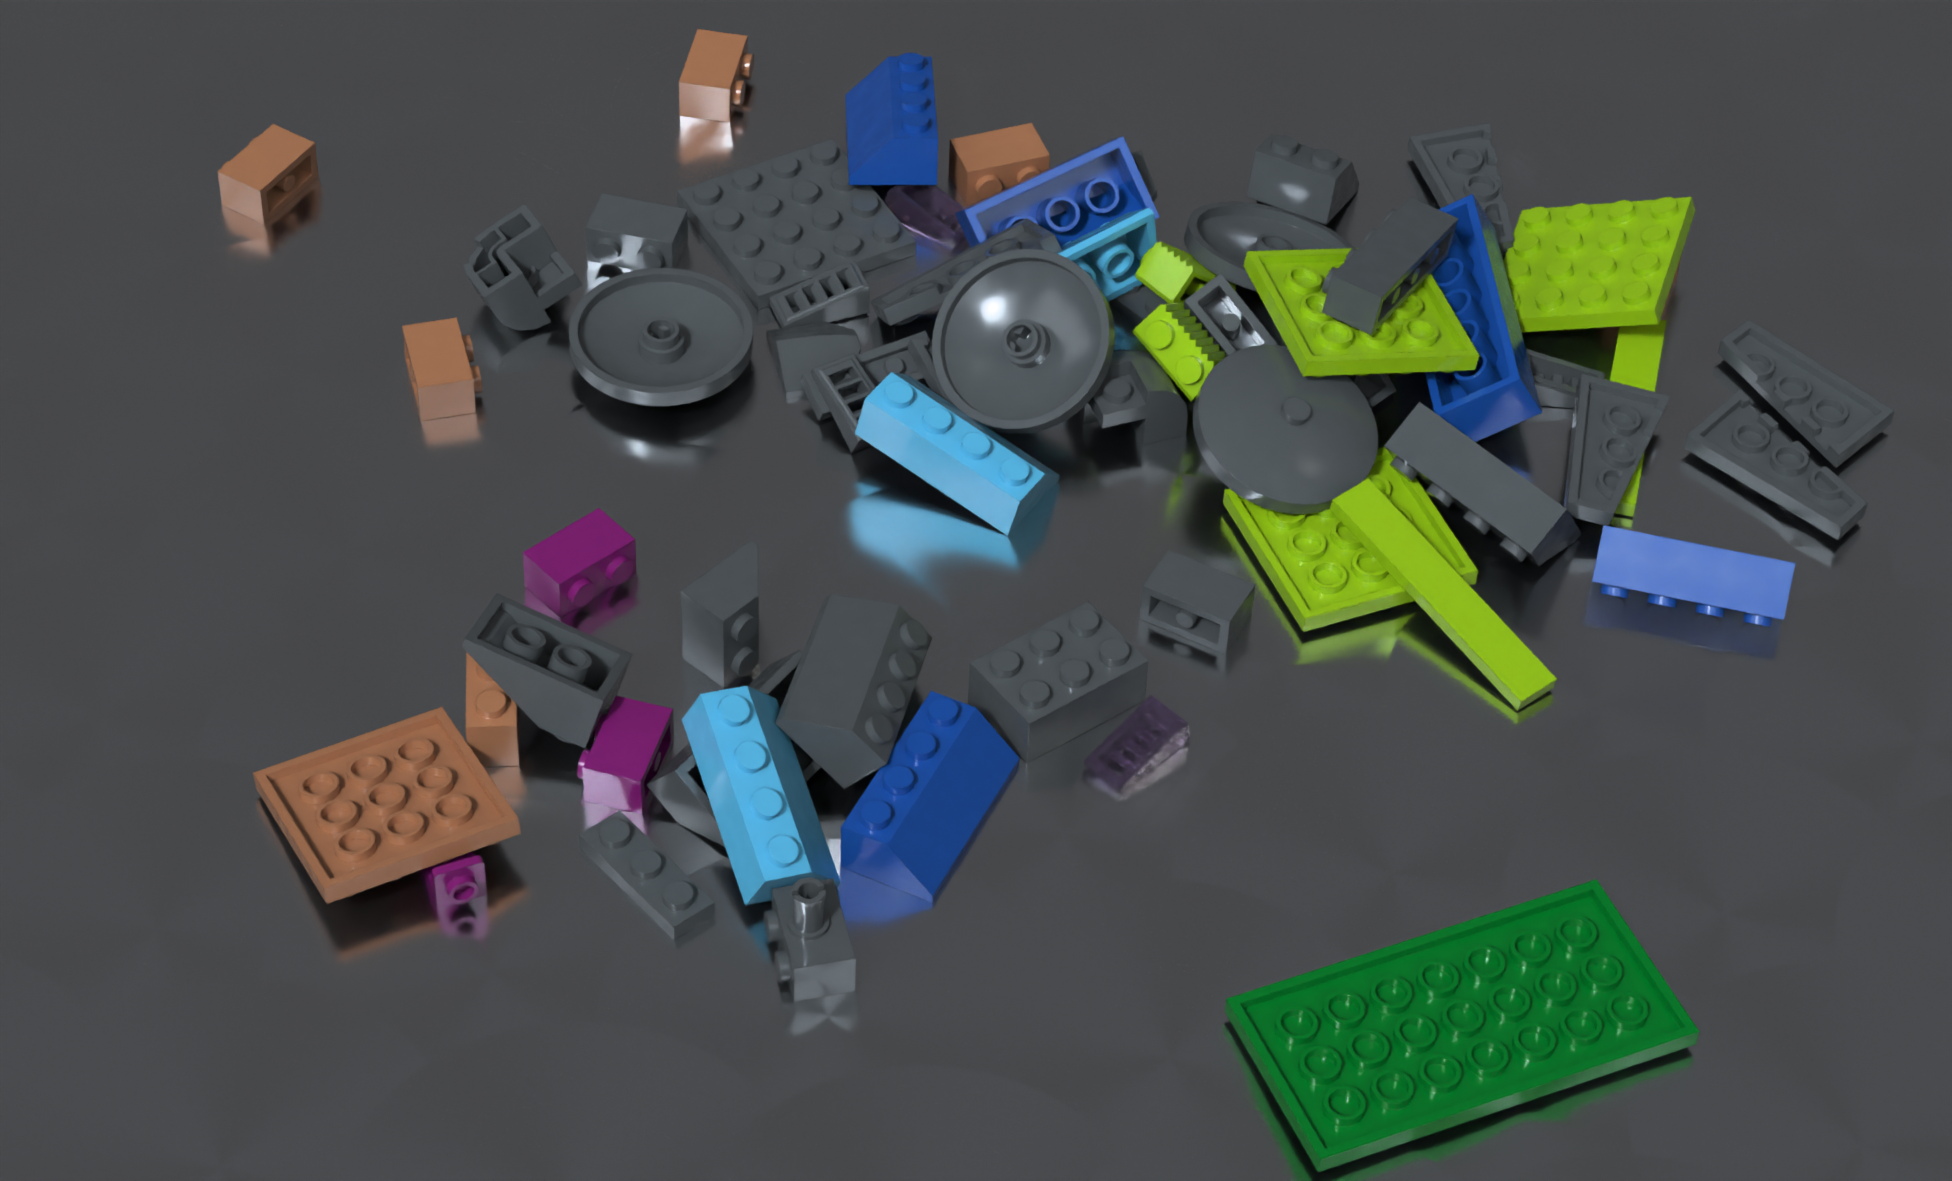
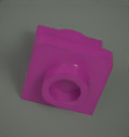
[421,851,487,909]

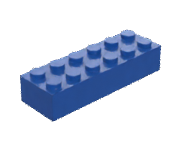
[1425,194,1542,442]

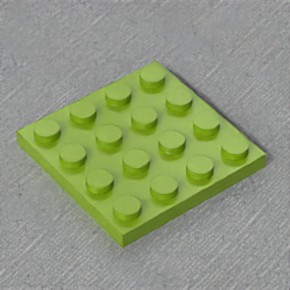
[1503,197,1696,333]
[1243,248,1480,378]
[1223,447,1478,632]

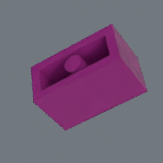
[523,508,637,618]
[577,696,674,815]

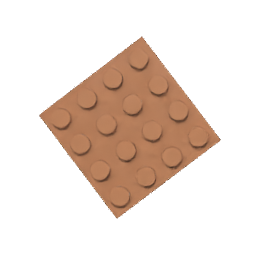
[253,707,521,904]

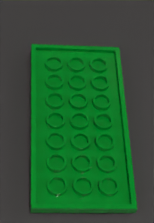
[1225,879,1700,1172]

